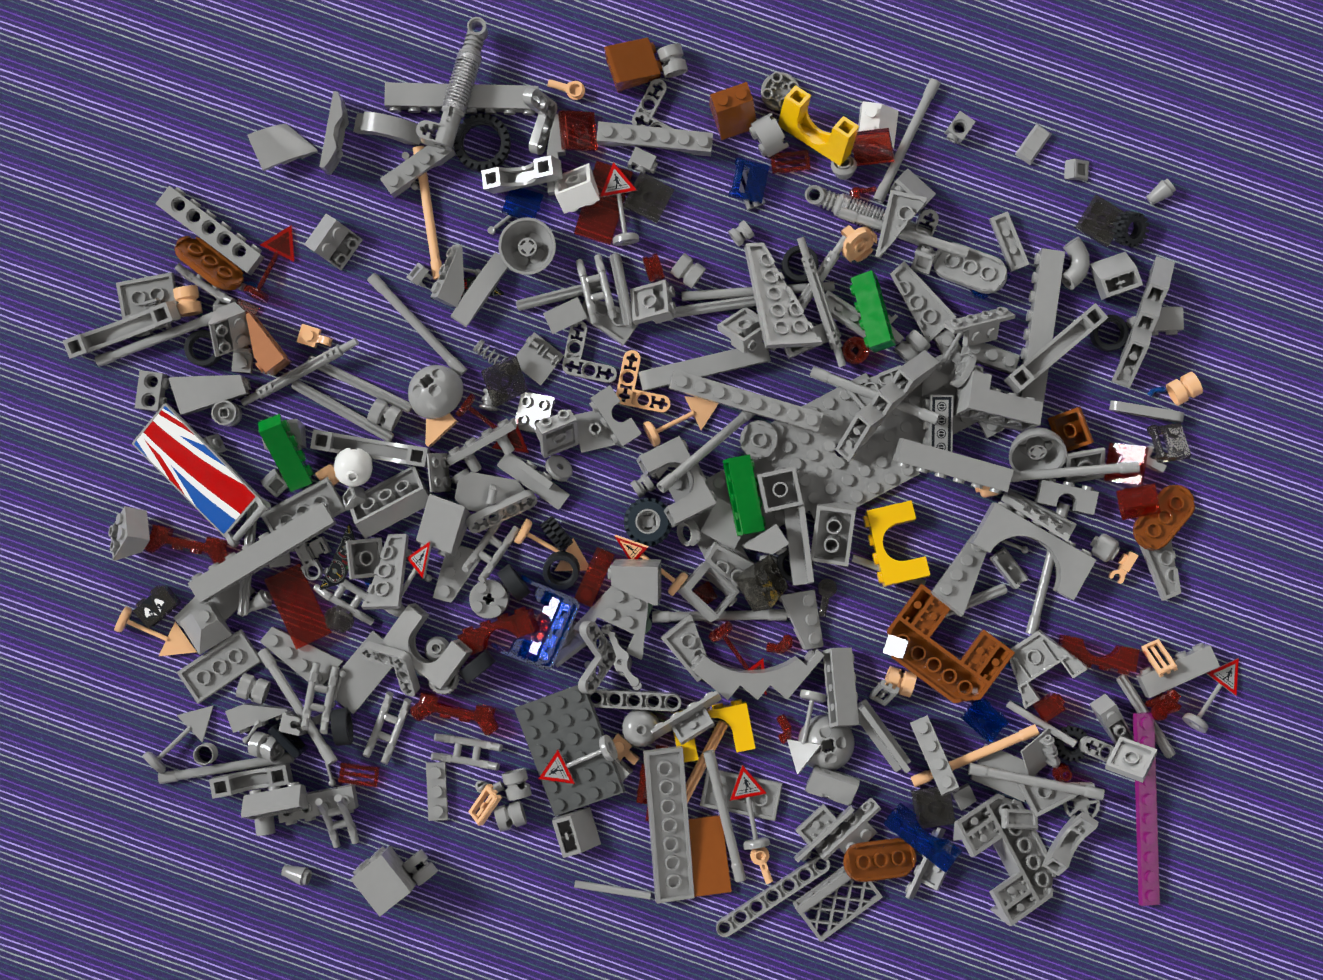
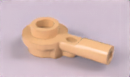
[547,79,585,100]
[750,847,773,884]

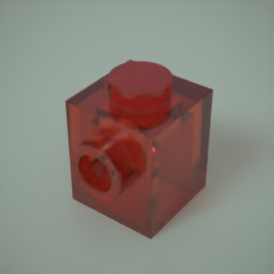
[1032,692,1066,722]

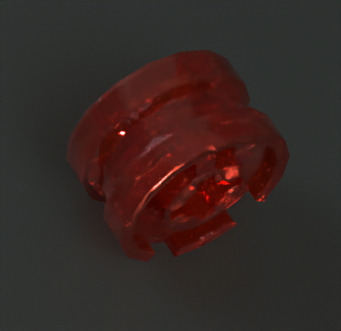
[642,253,665,283]
[842,337,869,365]

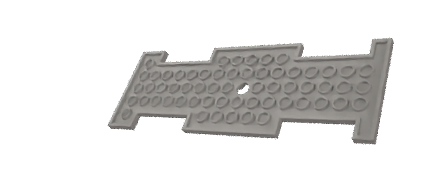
[668,329,1004,559]

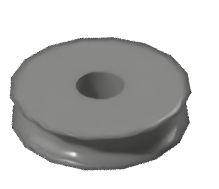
[545,455,573,482]

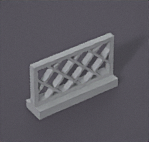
[857,699,911,773]
[793,866,883,942]

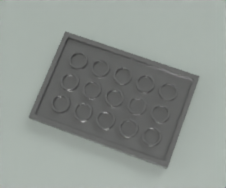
[514,685,626,816]

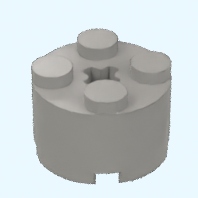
[749,113,789,158]
[469,579,510,618]

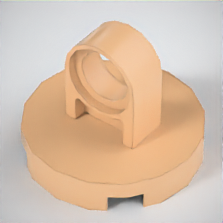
[841,225,878,262]

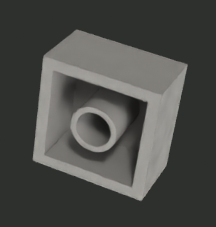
[756,467,803,513]

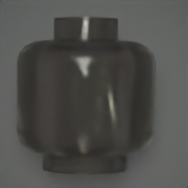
[324,605,354,633]

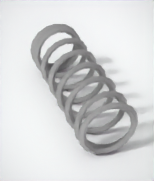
[473,339,514,376]

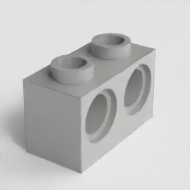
[135,370,169,412]

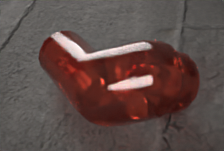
[766,635,793,654]
[776,714,792,744]

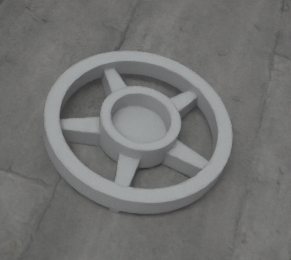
[1063,795,1100,818]

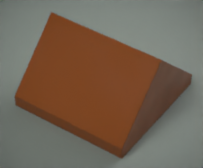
[1047,407,1094,452]

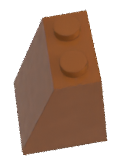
[604,37,663,92]
[709,82,756,141]

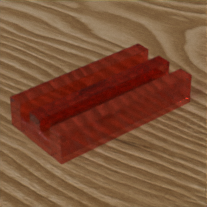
[770,150,810,174]
[338,762,380,787]

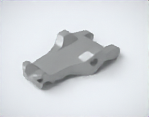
[601,624,642,691]

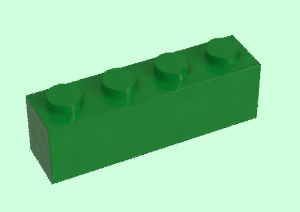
[850,270,896,353]
[258,414,314,492]
[722,455,766,536]

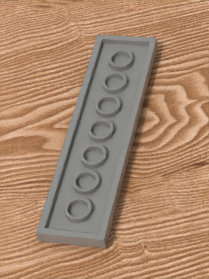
[643,746,695,904]

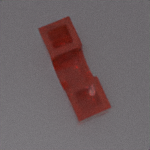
[574,547,615,607]

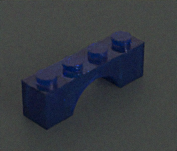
[883,802,962,873]

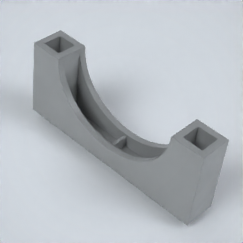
[970,501,1096,600]

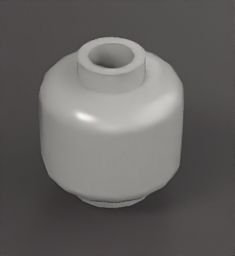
[1090,534,1121,562]

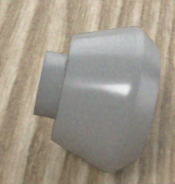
[831,156,857,180]
[424,637,449,661]

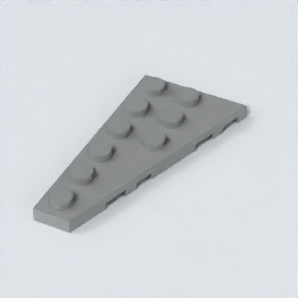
[744,243,822,349]

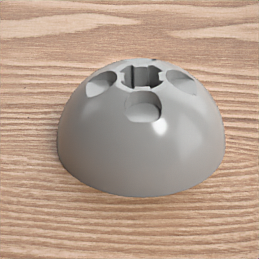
[498,217,556,275]
[408,365,463,419]
[1009,427,1067,471]
[798,714,855,771]

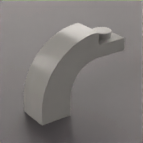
[353,111,420,145]
[1042,812,1099,876]

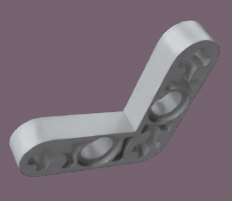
[632,79,674,129]
[523,87,557,155]
[562,321,617,383]
[578,621,616,694]
[360,641,420,697]

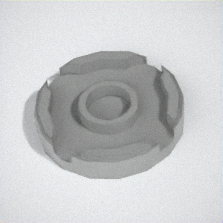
[949,351,977,388]
[740,420,778,459]

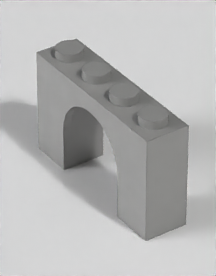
[636,436,716,527]
[382,603,473,689]

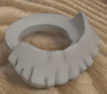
[677,518,701,546]

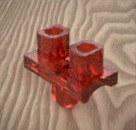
[1145,689,1182,721]

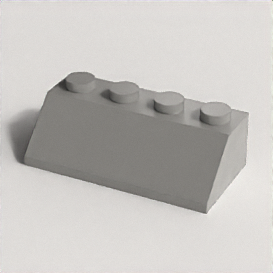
[350,466,429,539]

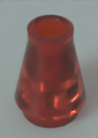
[1052,763,1072,782]

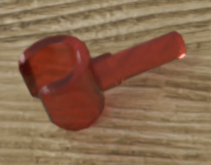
[849,187,876,199]

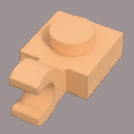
[296,324,333,348]
[1108,552,1138,584]
[613,733,640,765]

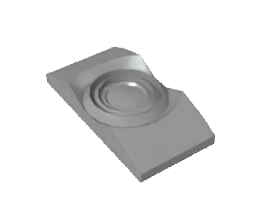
[319,91,349,175]

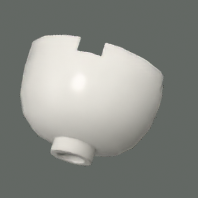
[334,448,373,487]

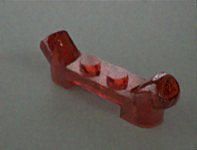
[145,524,229,564]
[410,692,499,736]

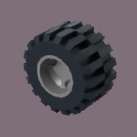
[624,497,672,546]

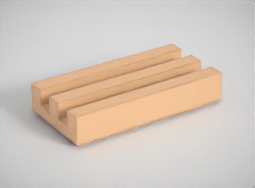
[1141,639,1178,678]
[469,784,502,826]

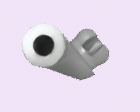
[475,780,505,796]

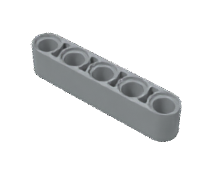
[589,688,681,711]

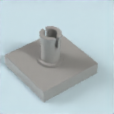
[574,411,619,453]
[1105,736,1157,783]

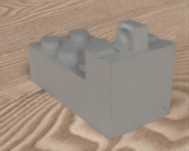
[953,365,1043,432]

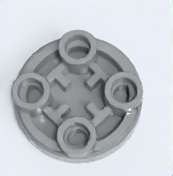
[761,71,799,111]

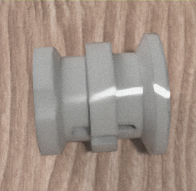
[479,389,500,411]

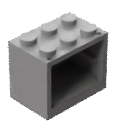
[350,845,416,917]

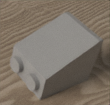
[416,494,472,558]
[608,559,661,605]

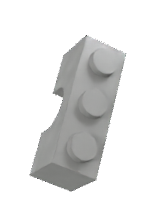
[589,385,642,446]
[1034,478,1099,515]

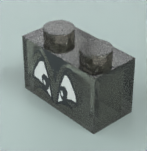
[133,585,182,628]

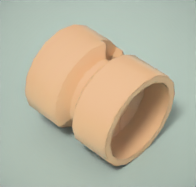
[173,285,203,317]
[1166,372,1203,406]
[885,666,917,698]

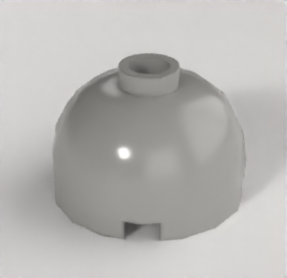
[622,709,659,747]

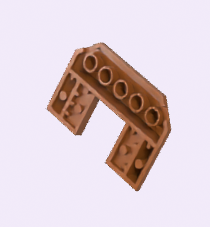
[887,584,1015,703]

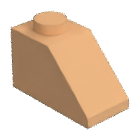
[425,413,458,447]

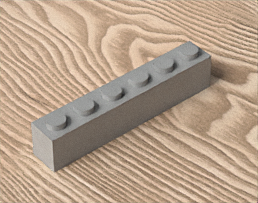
[893,438,1014,494]

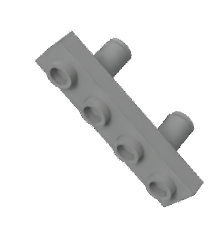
[446,418,517,473]

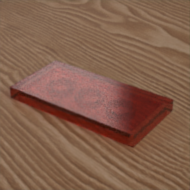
[574,161,633,245]
[264,564,332,650]

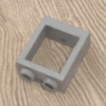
[677,560,740,623]

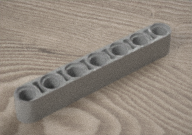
[638,342,771,391]

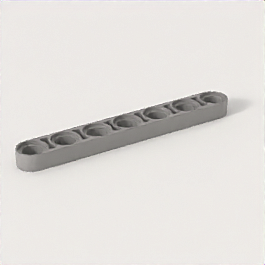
[716,855,830,937]

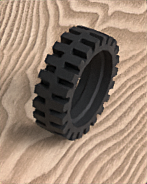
[454,113,511,173]

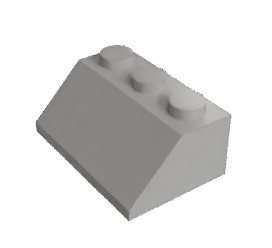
[811,502,857,566]
[241,782,309,820]

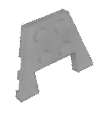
[573,586,648,660]
[1010,630,1088,709]

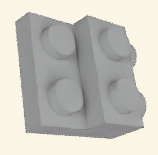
[630,279,677,325]
[717,307,764,353]
[535,409,579,458]

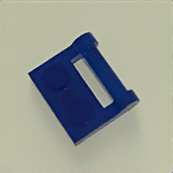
[728,158,770,204]

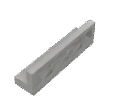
[783,505,814,586]

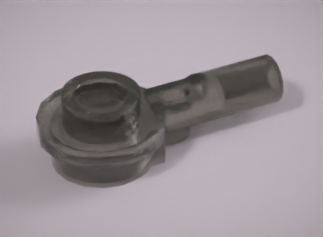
[818,579,837,617]

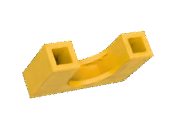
[778,85,859,166]
[863,500,930,587]
[673,699,755,763]

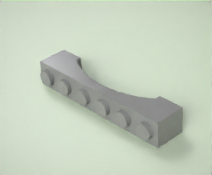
[597,121,713,156]
[63,301,181,359]
[1004,303,1108,394]
[310,429,431,468]

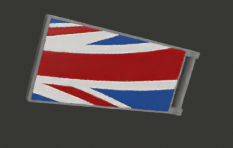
[132,403,271,548]

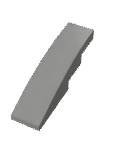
[547,114,566,196]
[451,252,508,327]

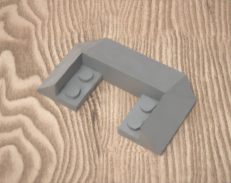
[953,794,1056,926]

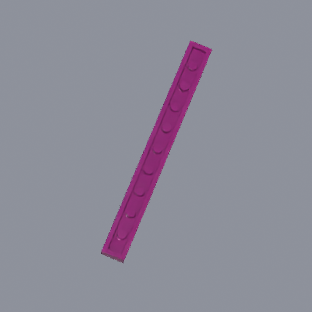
[1133,712,1160,906]

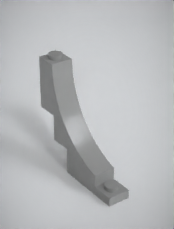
[1111,256,1175,388]
[835,350,939,462]
[690,648,825,700]

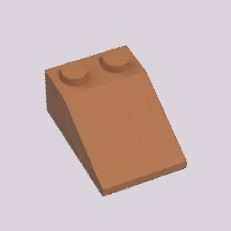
[246,313,292,376]

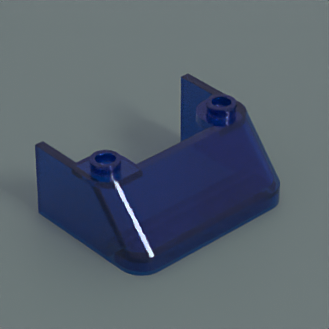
[491,575,579,670]

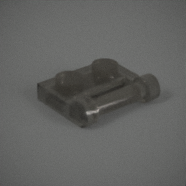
[1147,423,1191,463]

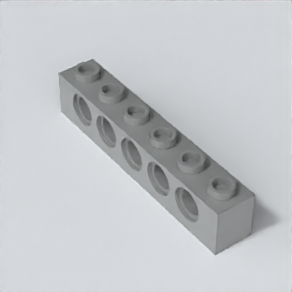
[156,186,265,275]

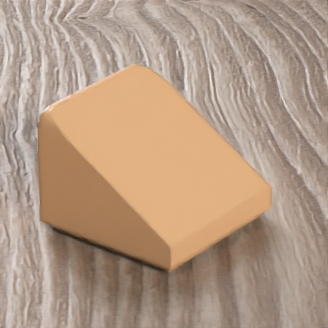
[315,463,339,486]

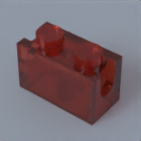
[1116,484,1161,520]

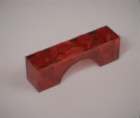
[457,606,540,655]
[1058,634,1140,675]

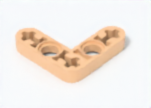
[616,350,670,413]

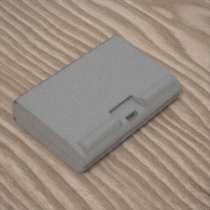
[805,765,860,806]

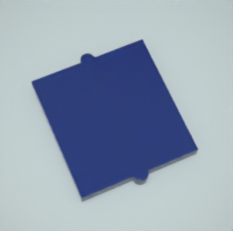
[502,188,543,219]

